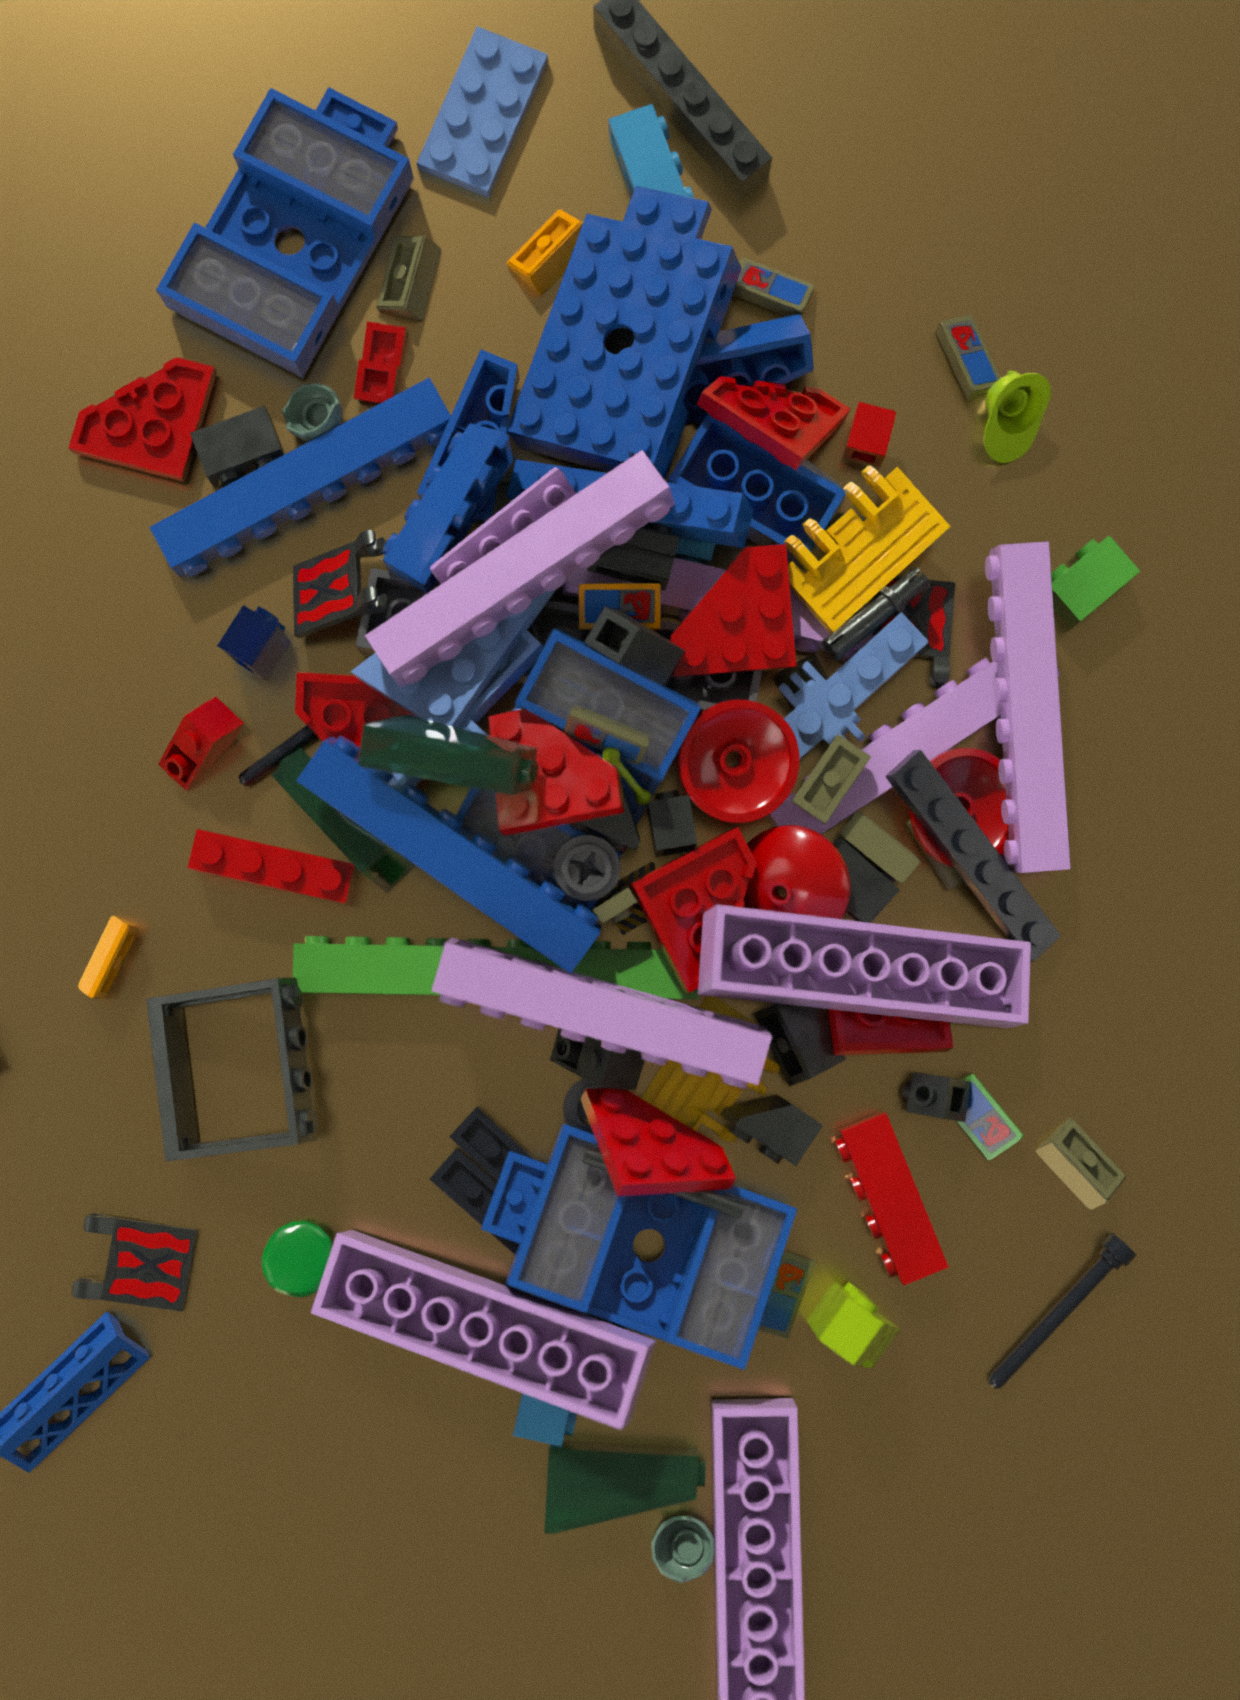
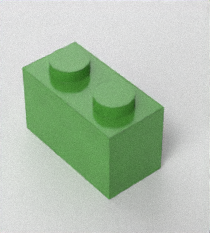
[1051,535,1140,629]

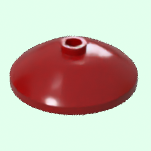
[678,699,800,823]
[909,748,1009,868]
[743,825,851,920]

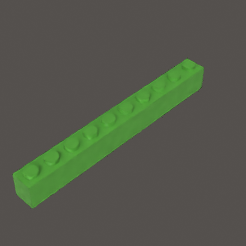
[292,936,699,1000]

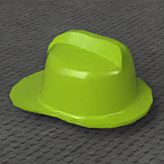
[983,371,1051,463]

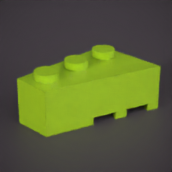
[806,1281,900,1369]

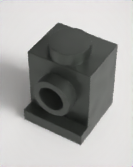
[903,1072,971,1122]

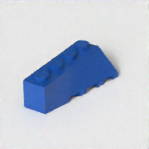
[683,314,814,425]
[417,349,520,524]
[382,423,513,594]

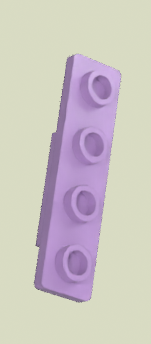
[430,467,576,584]

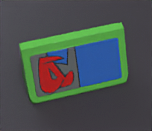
[956,1072,1024,1161]

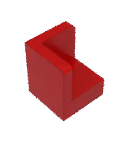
[843,402,896,467]

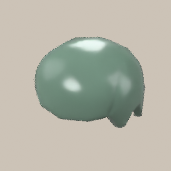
[282,383,343,442]
[651,1515,715,1583]

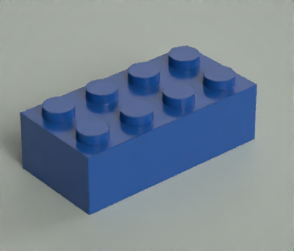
[668,413,846,570]

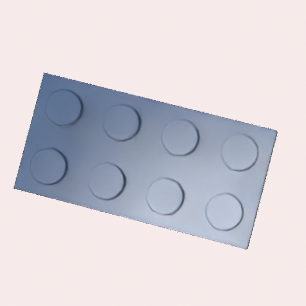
[417,26,548,198]

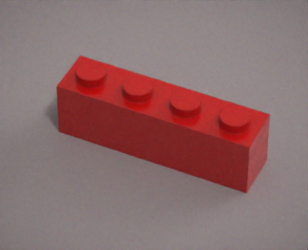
[187,829,361,907]
[834,1111,949,1286]

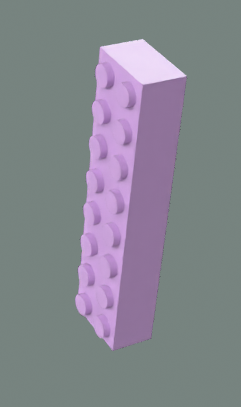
[698,905,1031,1029]
[432,937,772,1088]
[311,1230,656,1430]
[711,1398,804,1700]

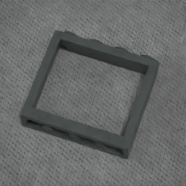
[146,977,318,1161]

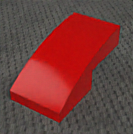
[353,321,408,403]

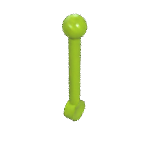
[602,747,652,805]

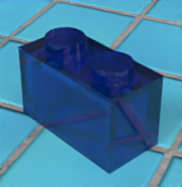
[217,605,291,681]

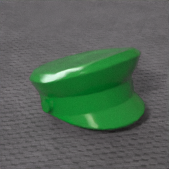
[262,1221,333,1297]

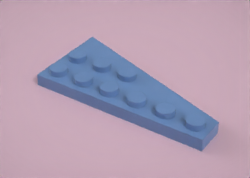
[350,589,556,738]

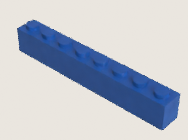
[149,377,451,577]
[296,736,602,974]

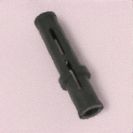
[822,567,930,661]

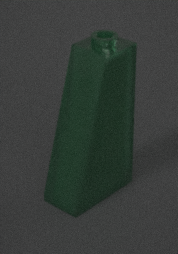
[358,714,539,795]
[271,747,416,893]
[544,1440,706,1534]

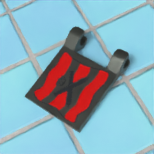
[293,530,388,638]
[872,576,955,688]
[72,1213,198,1312]

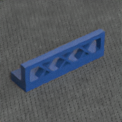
[0,1311,150,1473]

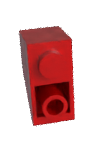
[158,696,244,791]

